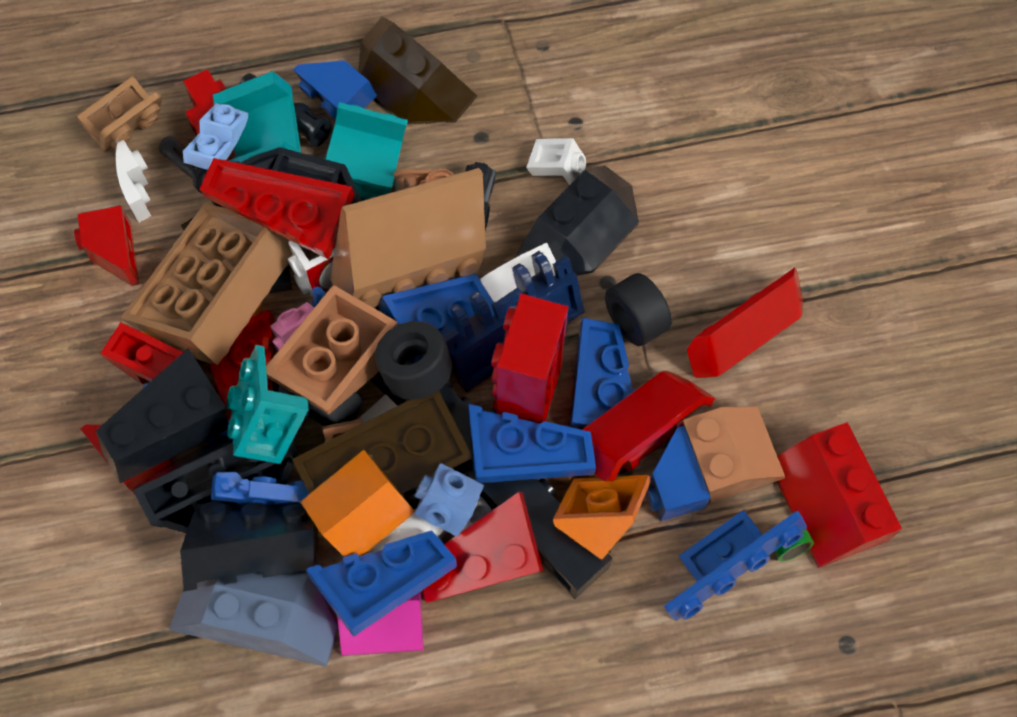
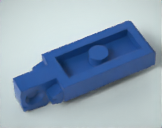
[211,472,309,505]

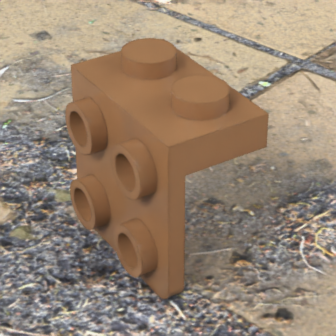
[77,76,162,152]

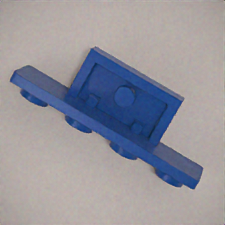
[664,509,807,621]

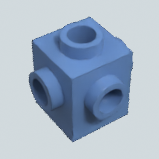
[414,463,484,537]

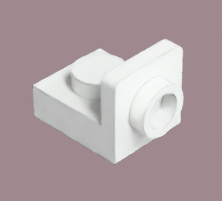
[527,138,586,185]

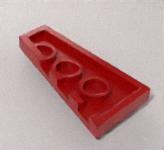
[199,158,355,260]

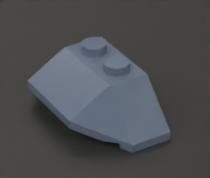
[169,572,338,667]

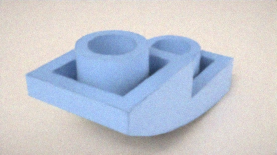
[183,103,248,170]

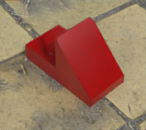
[100,322,183,384]

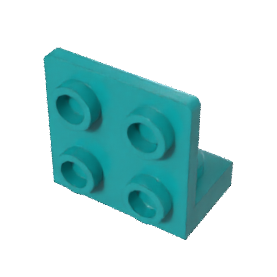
[226,345,309,464]

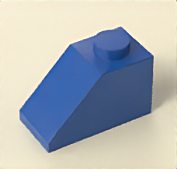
[646,426,711,521]

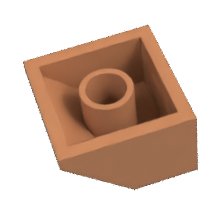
[683,406,785,503]

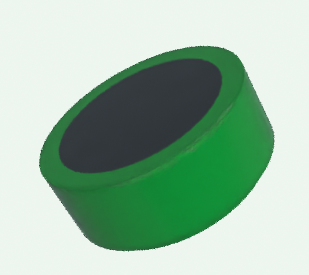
[774,529,814,562]

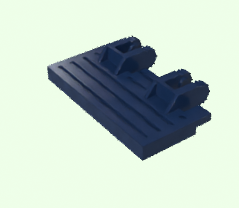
[443,250,585,392]

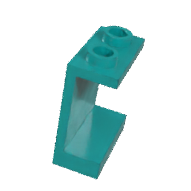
[213,71,301,162]
[326,102,408,201]

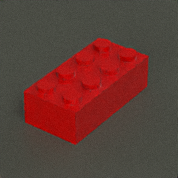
[491,294,569,424]

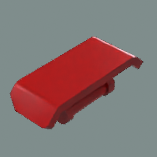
[686,267,803,378]
[582,370,716,482]

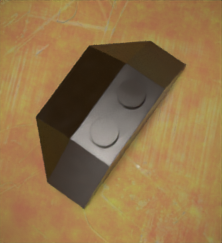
[358,16,478,124]

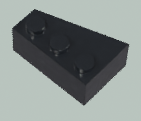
[96,348,228,483]
[180,501,319,592]

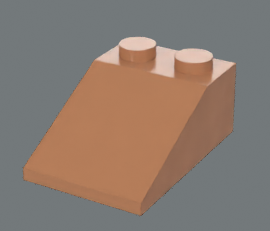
[266,285,398,415]

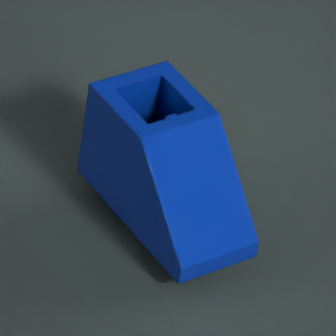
[293,60,377,119]

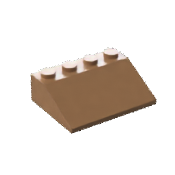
[330,168,486,308]
[120,204,293,366]

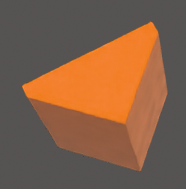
[301,450,415,557]
[553,475,650,560]

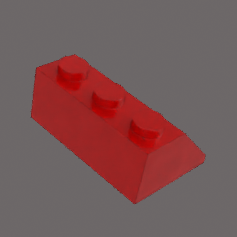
[776,422,902,568]

